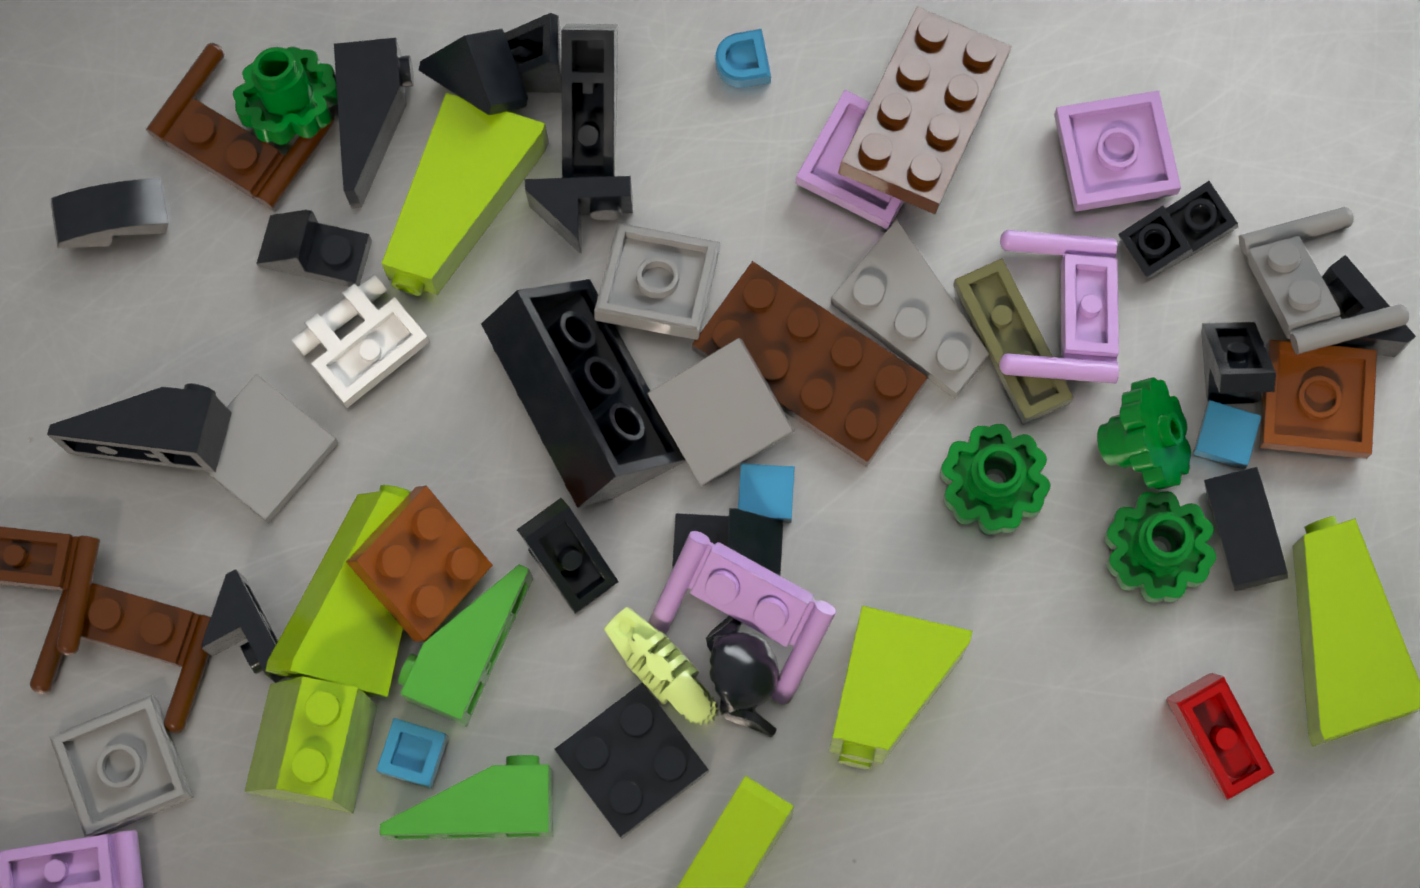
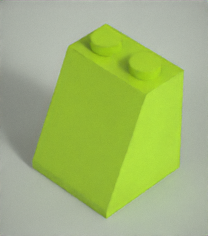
[829,606,973,769]
[245,676,378,814]

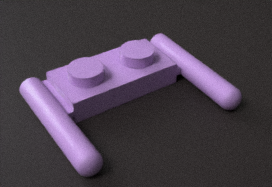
[999,230,1119,384]
[648,531,836,704]
[0,830,143,888]

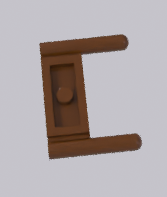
[146,43,334,209]
[0,527,100,656]
[30,583,211,733]

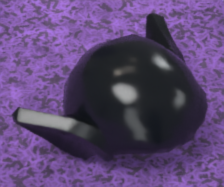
[706,616,779,737]

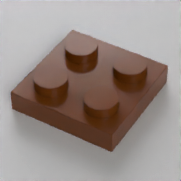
[1259,340,1377,459]
[346,485,493,642]

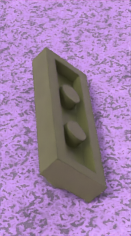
[953,258,1074,425]

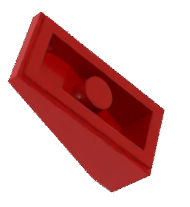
[1166,673,1274,800]

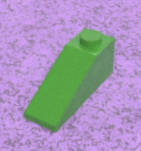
[398,564,533,727]
[380,755,553,840]

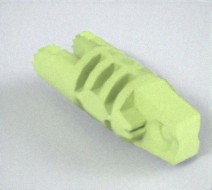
[604,607,719,725]

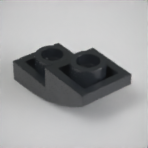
[51,178,169,248]
[1118,181,1238,279]
[1204,467,1288,591]

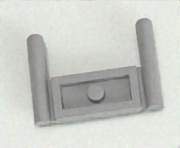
[1239,207,1409,354]

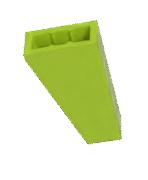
[381,93,549,296]
[265,485,411,697]
[1292,516,1420,747]
[677,775,794,888]

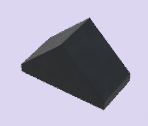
[504,13,562,93]
[418,28,528,115]

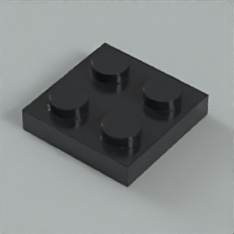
[554,683,709,839]

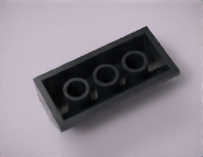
[481,279,685,508]

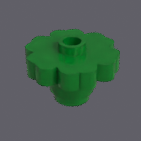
[233,47,338,145]
[1097,377,1191,490]
[940,424,1051,535]
[1104,491,1217,603]

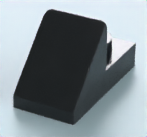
[525,176,633,253]
[256,210,372,287]
[1322,255,1416,357]
[1201,322,1276,404]
[517,498,619,614]
[672,508,783,576]
[202,569,285,683]

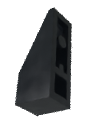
[561,24,618,178]
[334,38,414,208]
[47,383,232,472]

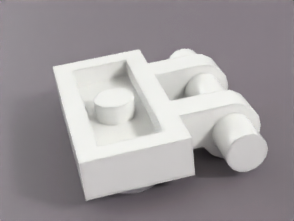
[291,275,430,408]

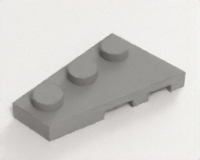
[831,219,989,399]

